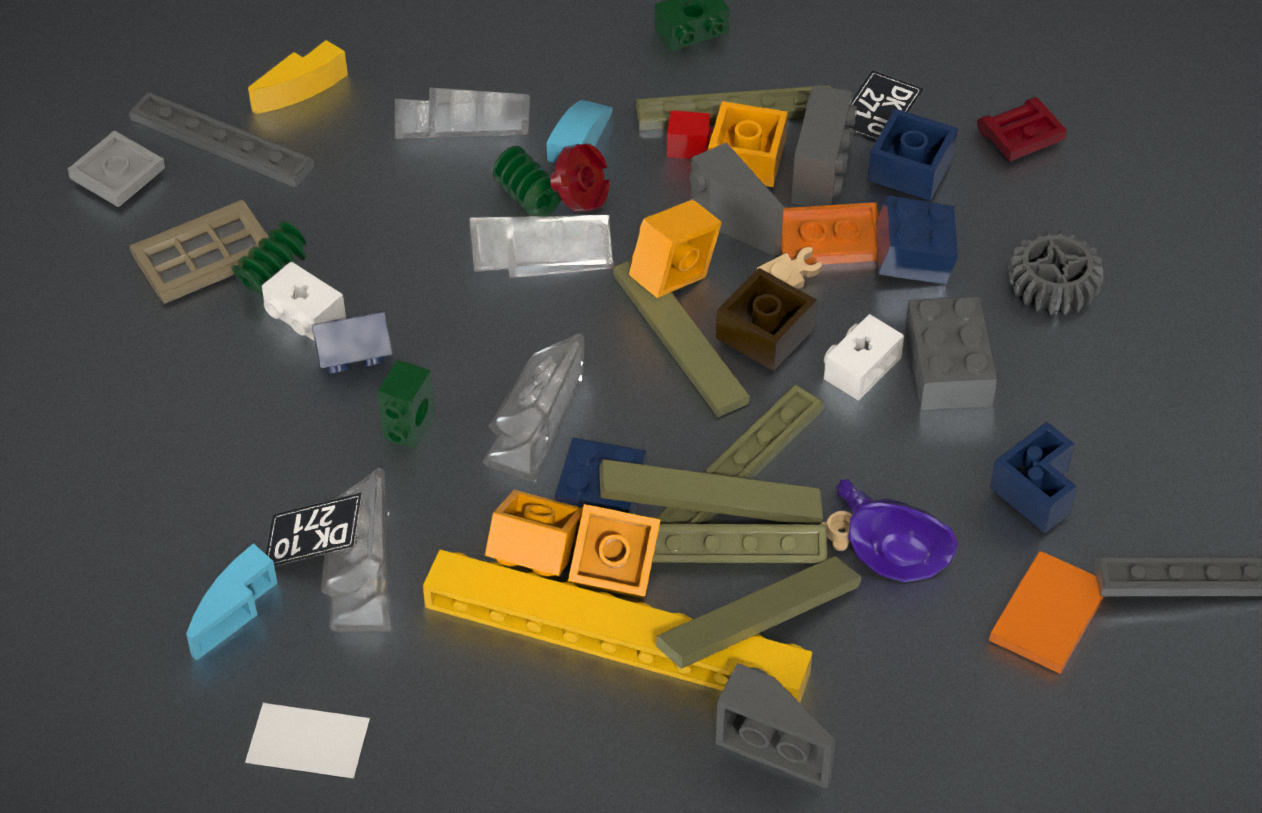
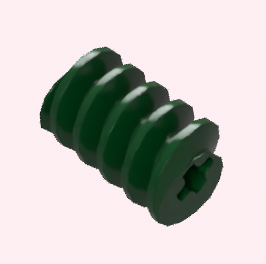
[493,146,562,217]
[231,221,307,296]

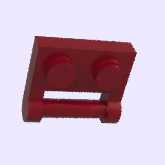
[977,97,1067,162]

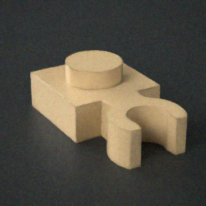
[756,247,822,289]

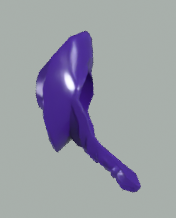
[836,479,958,582]

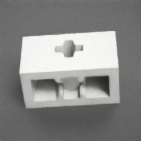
[262,262,346,341]
[824,314,904,401]

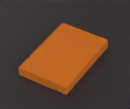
[781,202,879,265]
[989,551,1104,674]

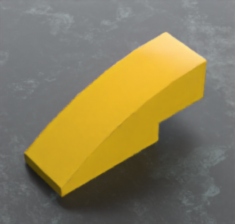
[248,40,348,114]

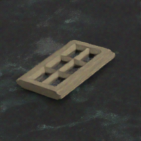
[129,200,268,304]

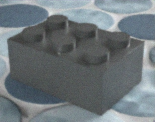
[791,85,857,206]
[905,296,997,411]

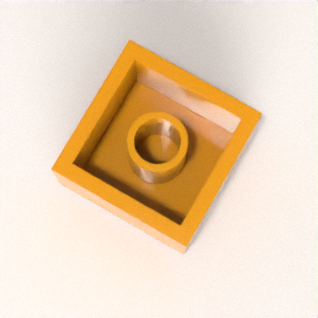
[708,101,788,187]
[629,199,722,298]
[485,489,583,576]
[568,504,661,599]

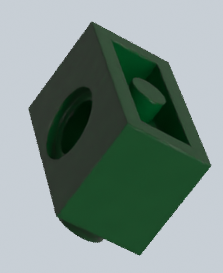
[655,0,730,52]
[377,359,435,449]

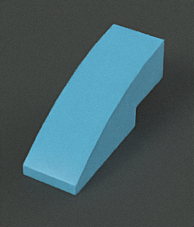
[546,100,612,164]
[186,543,278,661]

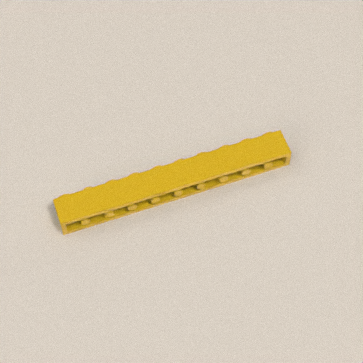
[423,550,812,703]

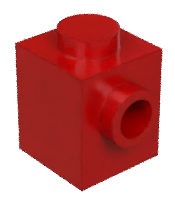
[667,110,714,159]

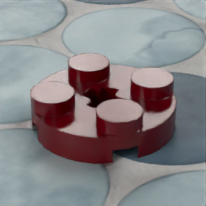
[550,144,610,213]

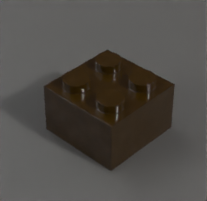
[716,268,817,371]

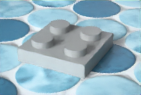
[67,130,165,207]

